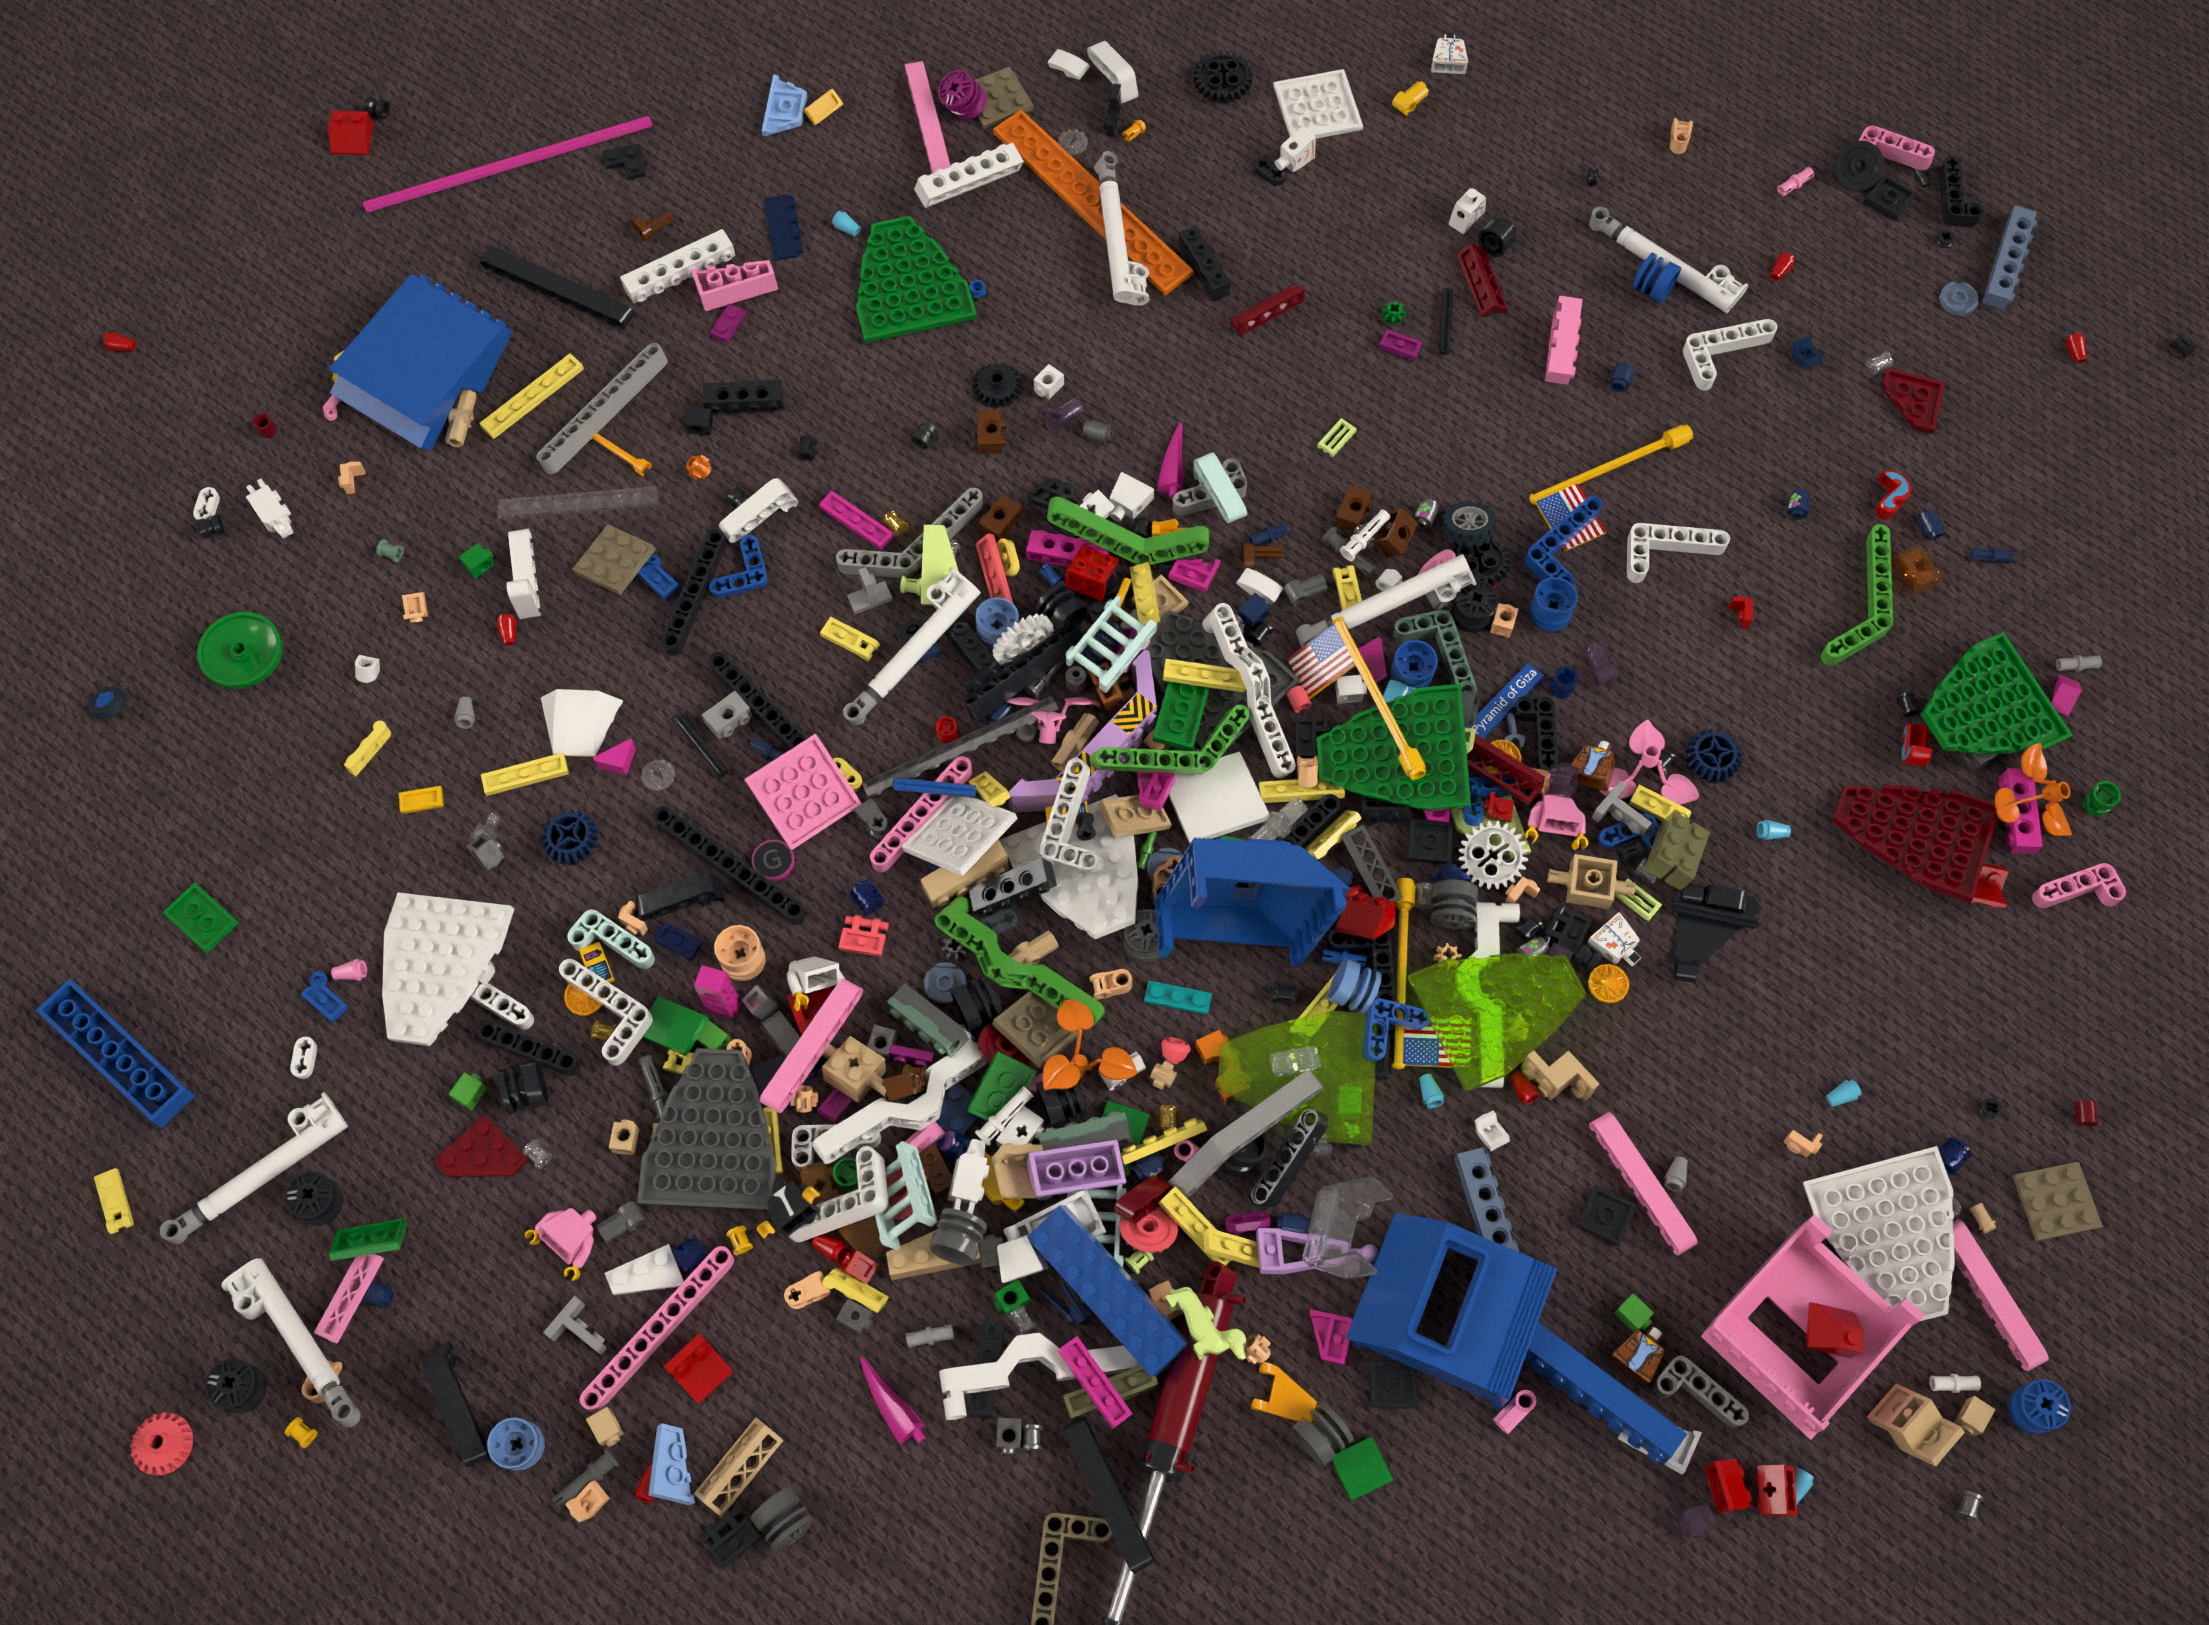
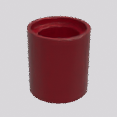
[253,413,277,438]
[2075,1100,2098,1127]

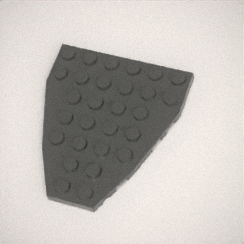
[1146,610,1300,752]
[637,1048,777,1210]

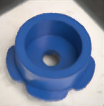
[969,280,986,298]

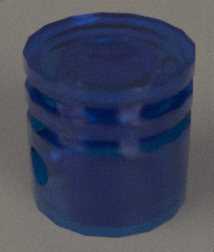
[1550,666,1579,698]
[1434,860,1471,882]
[849,880,885,916]
[938,1129,971,1162]
[1939,1137,1971,1175]
[672,1235,708,1273]

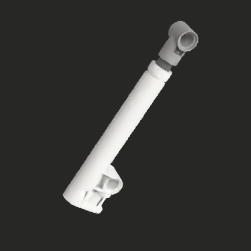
[1094,151,1150,306]
[1589,207,1749,313]
[1296,554,1477,648]
[843,567,981,726]
[160,1092,348,1244]
[221,1258,361,1427]

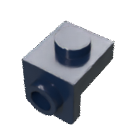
[1792,336,1823,369]

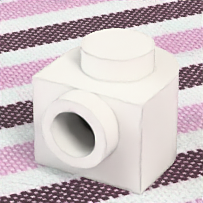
[1376,569,1403,591]
[355,655,380,683]

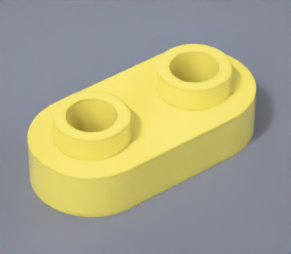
[997,539,1019,577]
[833,758,862,792]

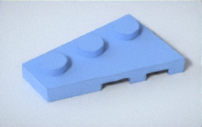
[649,1423,695,1505]

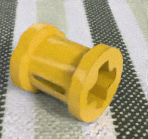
[726,1225,753,1255]
[285,1417,318,1449]

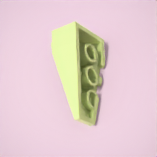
[921,525,959,606]

